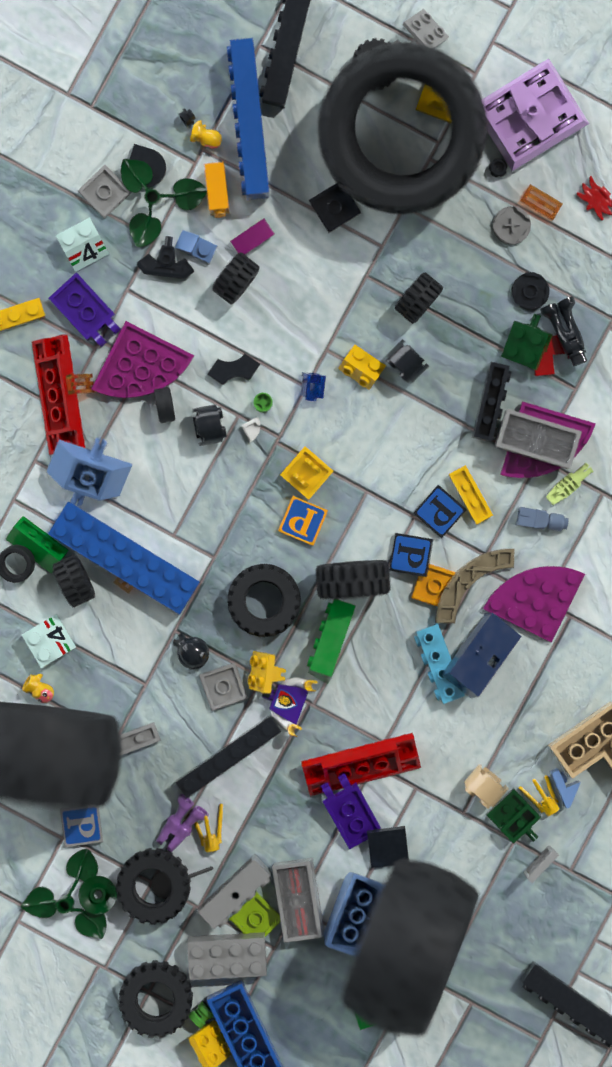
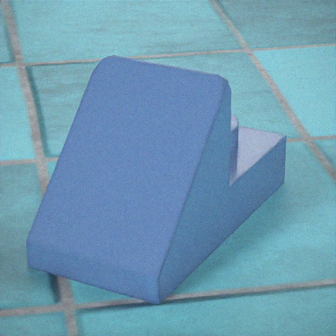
[175,230,218,264]
[550,768,581,808]

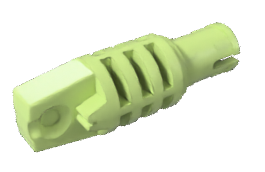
[546,463,594,506]

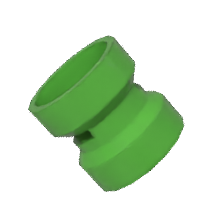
[253,392,273,413]
[189,1001,214,1029]

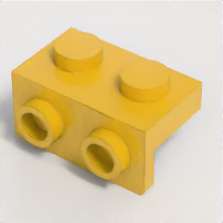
[338,344,386,390]

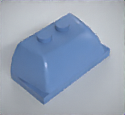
[324,872,384,956]

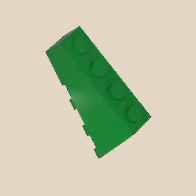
[306,599,356,684]

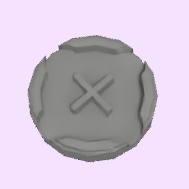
[493,206,531,245]

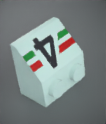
[56,218,109,272]
[22,614,76,668]

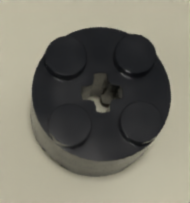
[385,339,429,382]
[192,404,227,446]

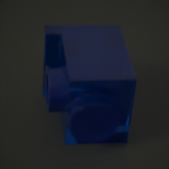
[301,372,326,401]

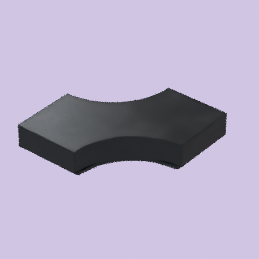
[207,353,261,385]

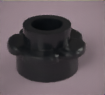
[179,108,196,127]
[489,158,508,177]

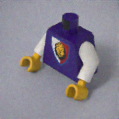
[261,677,318,737]

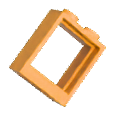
[204,162,230,218]

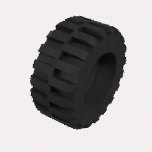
[315,560,391,599]
[227,564,301,637]
[116,848,191,925]
[118,960,193,1038]

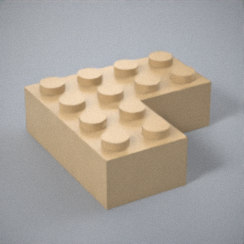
[548,701,612,779]

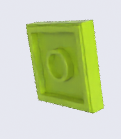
[229,891,281,937]

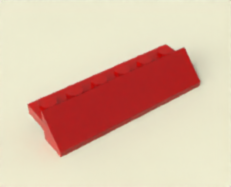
[32,334,85,455]
[301,733,421,796]

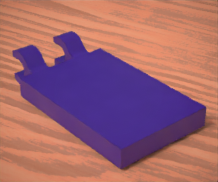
[49,272,121,347]
[321,773,382,849]

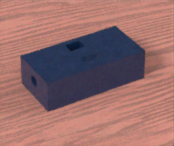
[441,612,522,698]

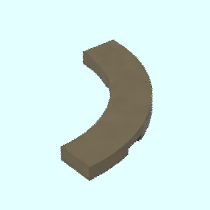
[435,548,515,623]

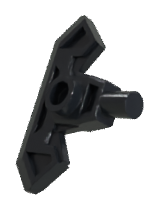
[137,236,194,279]

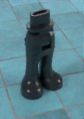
[540,296,587,367]

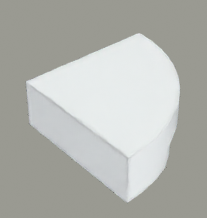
[241,417,260,443]

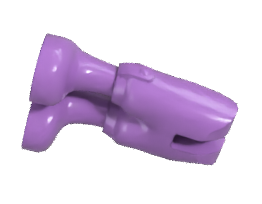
[156,794,209,852]

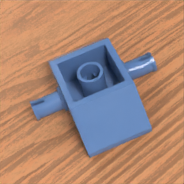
[47,438,132,506]

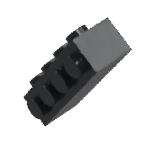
[472,362,511,442]

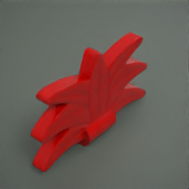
[576,176,612,221]

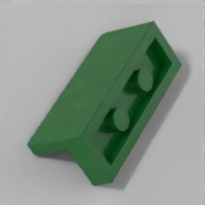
[6,516,69,573]

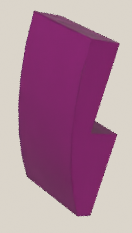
[230,218,275,255]

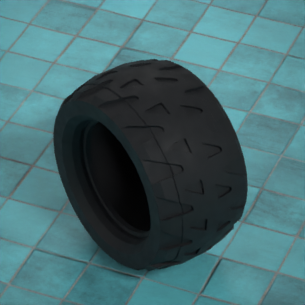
[318,42,487,215]
[0,702,122,808]
[342,859,479,1037]

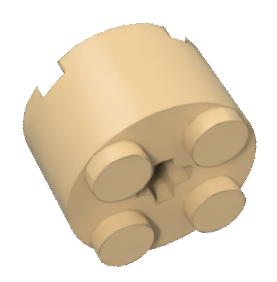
[464,764,509,809]

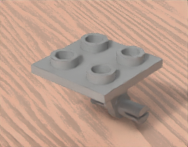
[394,9,449,48]

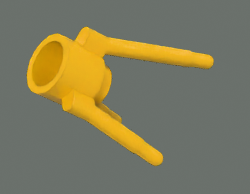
[519,775,560,816]
[194,804,223,852]

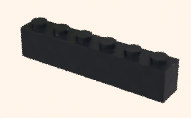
[259,0,311,108]
[175,714,281,798]
[520,961,612,1048]

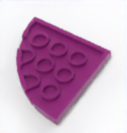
[91,321,194,398]
[500,401,596,478]
[482,566,585,643]

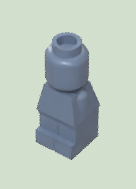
[516,507,569,531]

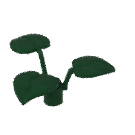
[121,159,207,247]
[21,849,107,939]

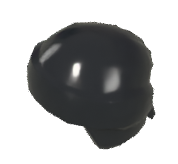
[173,633,209,669]

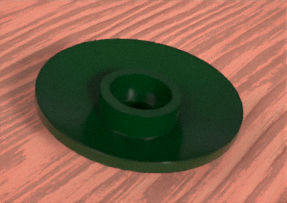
[78,876,117,915]

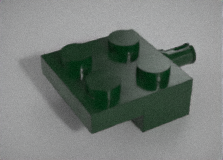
[501,313,553,370]
[486,788,541,844]

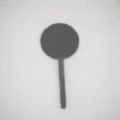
[151,866,214,899]

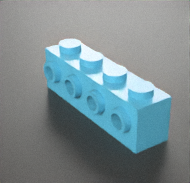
[414,623,465,704]

